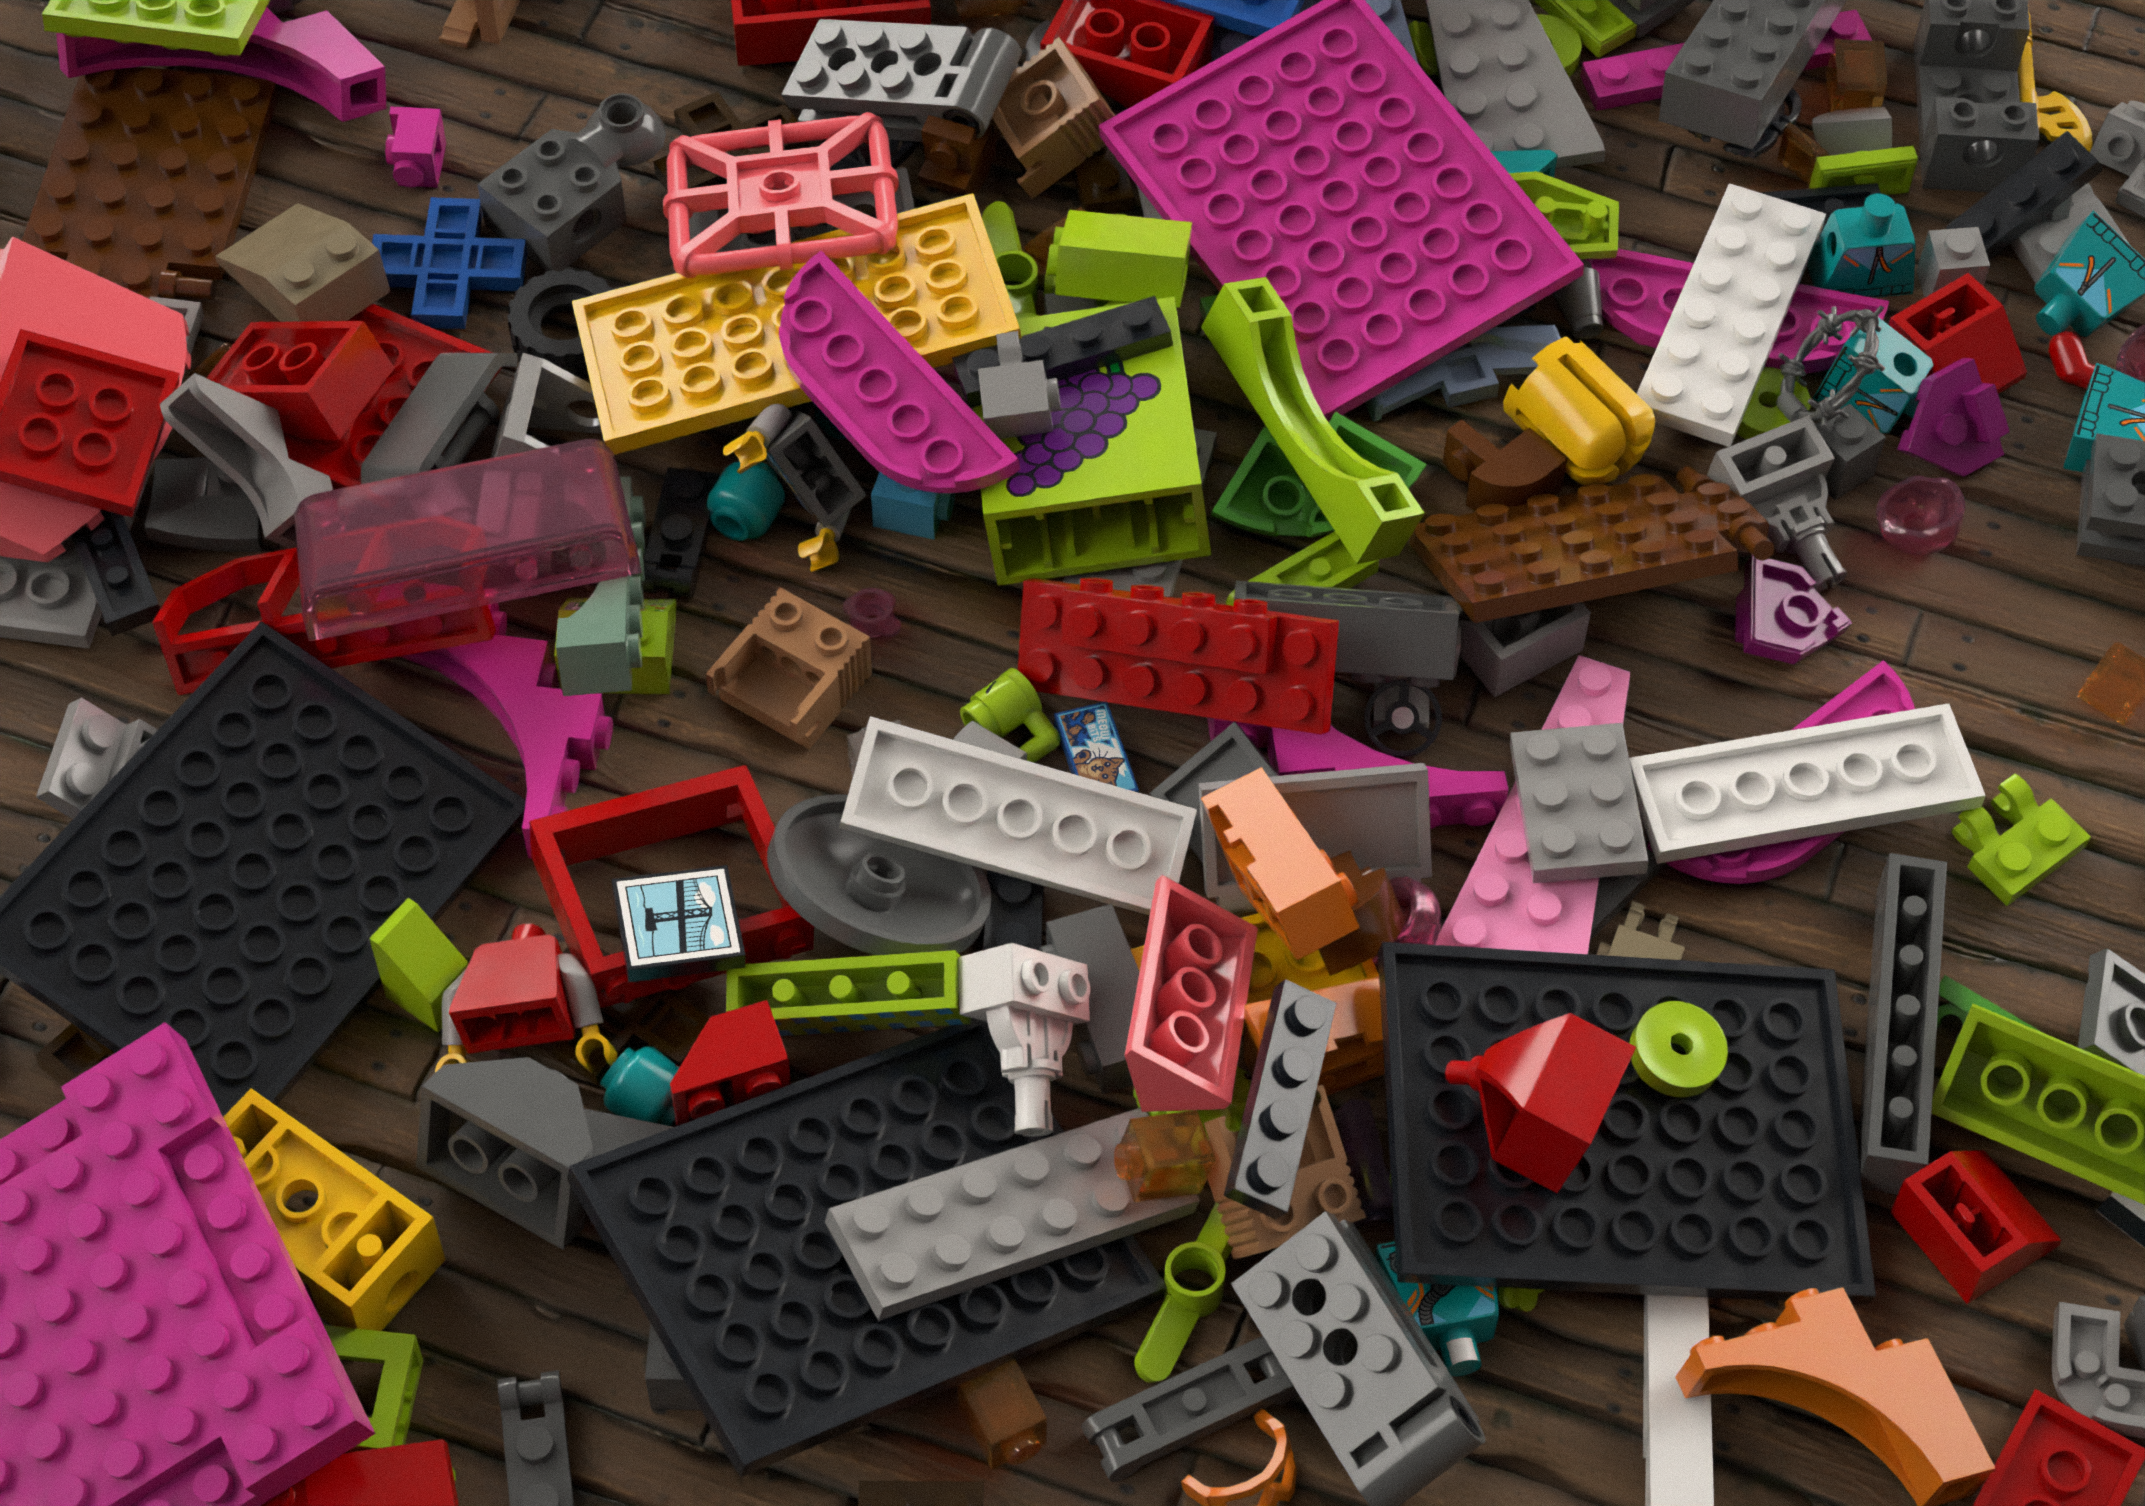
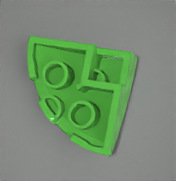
[1211,412,1427,537]

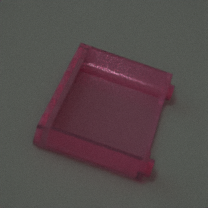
[294,439,642,641]

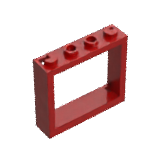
[529,765,814,1008]

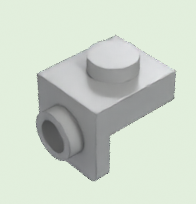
[2090,101,2145,176]

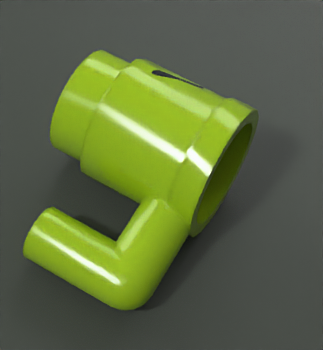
[960,668,1061,763]

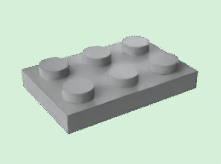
[1510,723,1648,883]

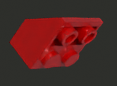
[1888,273,2027,394]
[670,1000,791,1126]
[1890,1150,2062,1304]

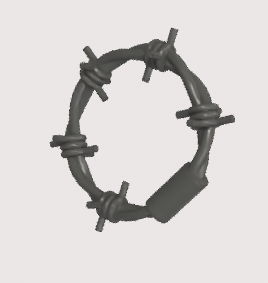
[1776,305,1885,429]

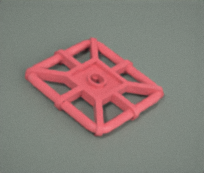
[663,112,899,278]

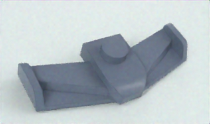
[1365,325,1561,422]

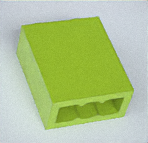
[1047,210,1192,308]

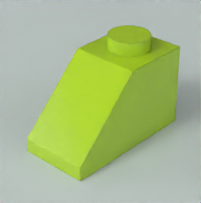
[369,898,469,1032]

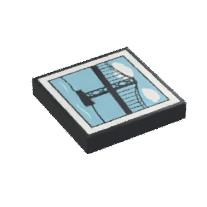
[612,865,745,983]

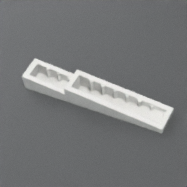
[1643,1294,1714,1506]

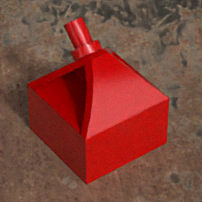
[1445,1013,1636,1193]

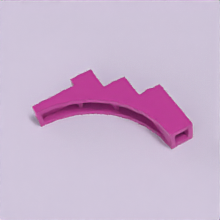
[56,7,387,122]
[376,576,613,858]
[1207,717,1508,829]

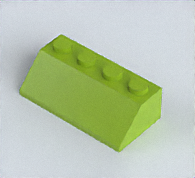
[1931,1003,2145,1205]

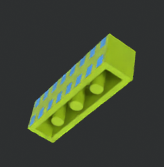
[726,950,971,1036]

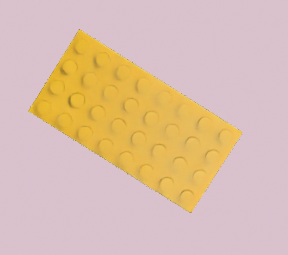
[572,193,1022,456]

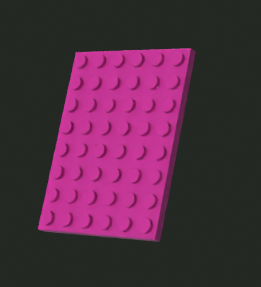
[1099,0,1584,423]

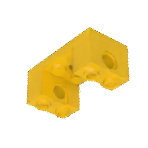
[223,1088,446,1331]

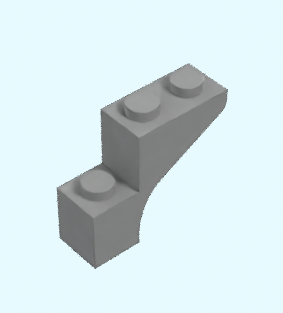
[160,373,341,548]

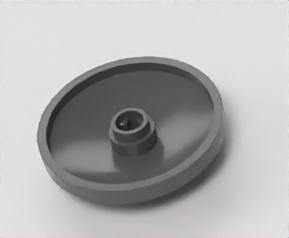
[767,794,991,955]

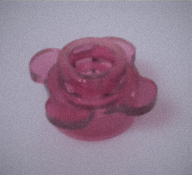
[843,588,901,637]

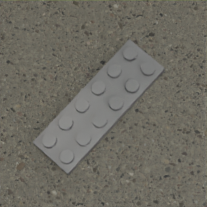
[825,1107,1200,1321]

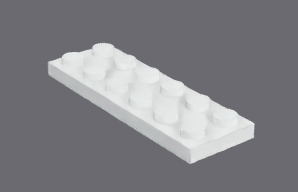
[1637,183,1826,447]
[1629,704,1986,864]
[839,716,1197,916]

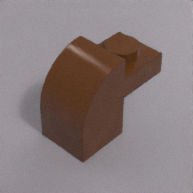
[918,115,997,196]
[1442,419,1568,511]
[1318,850,1404,976]

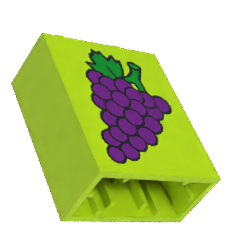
[973,296,1211,586]

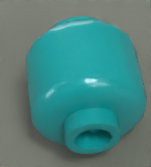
[707,462,786,541]
[600,1046,680,1127]

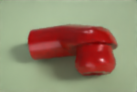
[2048,331,2095,390]

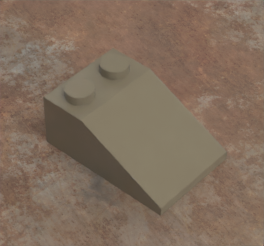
[215,203,391,322]

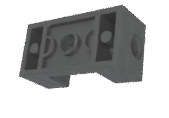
[1913,0,2039,192]

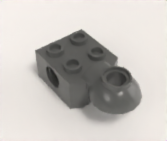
[477,93,666,272]

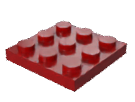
[0,328,180,518]

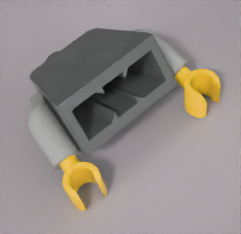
[723,404,867,572]

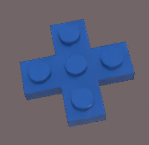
[372,197,528,329]

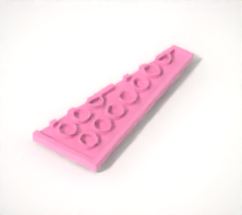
[1434,655,1630,954]

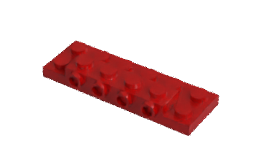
[1018,578,1339,735]

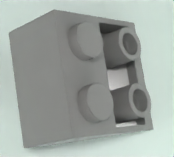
[1456,602,1591,697]

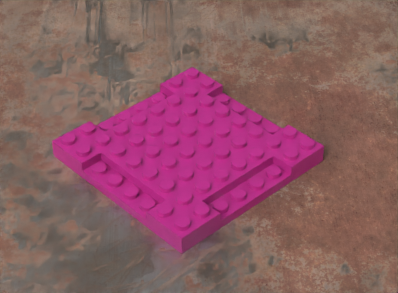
[0,1022,376,1506]

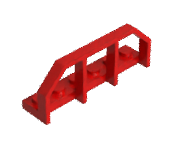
[152,521,496,695]

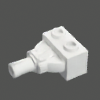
[958,943,1090,1137]

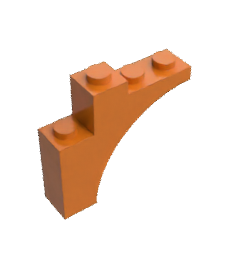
[1675,1287,1996,1506]

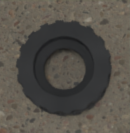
[507,268,615,379]

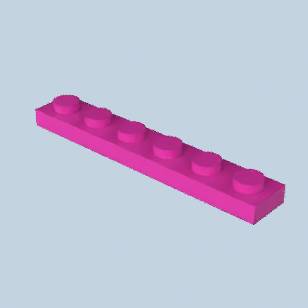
[1580,10,1874,111]

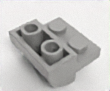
[36,697,157,819]

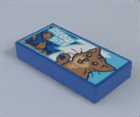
[1054,702,1139,793]

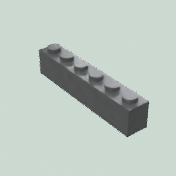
[1858,853,1947,1195]

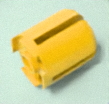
[1503,337,1655,485]

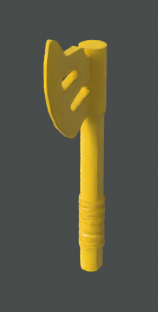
[2017,9,2093,152]

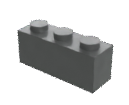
[1039,903,1139,1094]

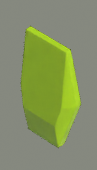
[1509,171,1619,259]

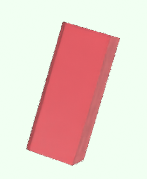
[1125,875,1258,1112]

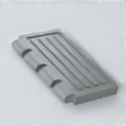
[1199,763,1432,914]

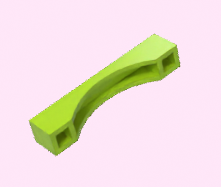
[1201,277,1425,564]

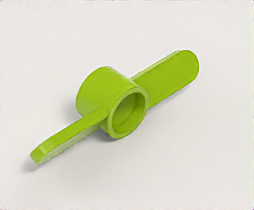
[982,201,1038,315]
[1134,1203,1233,1383]

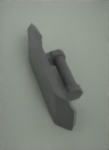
[361,353,518,502]

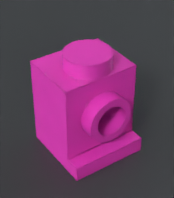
[385,106,446,188]

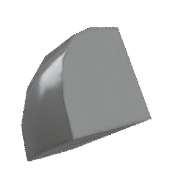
[1812,107,1892,156]

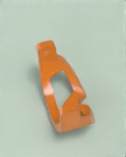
[1181,1408,1297,1506]

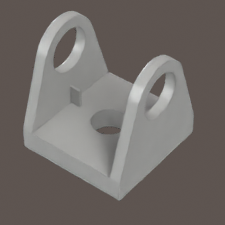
[481,353,602,507]

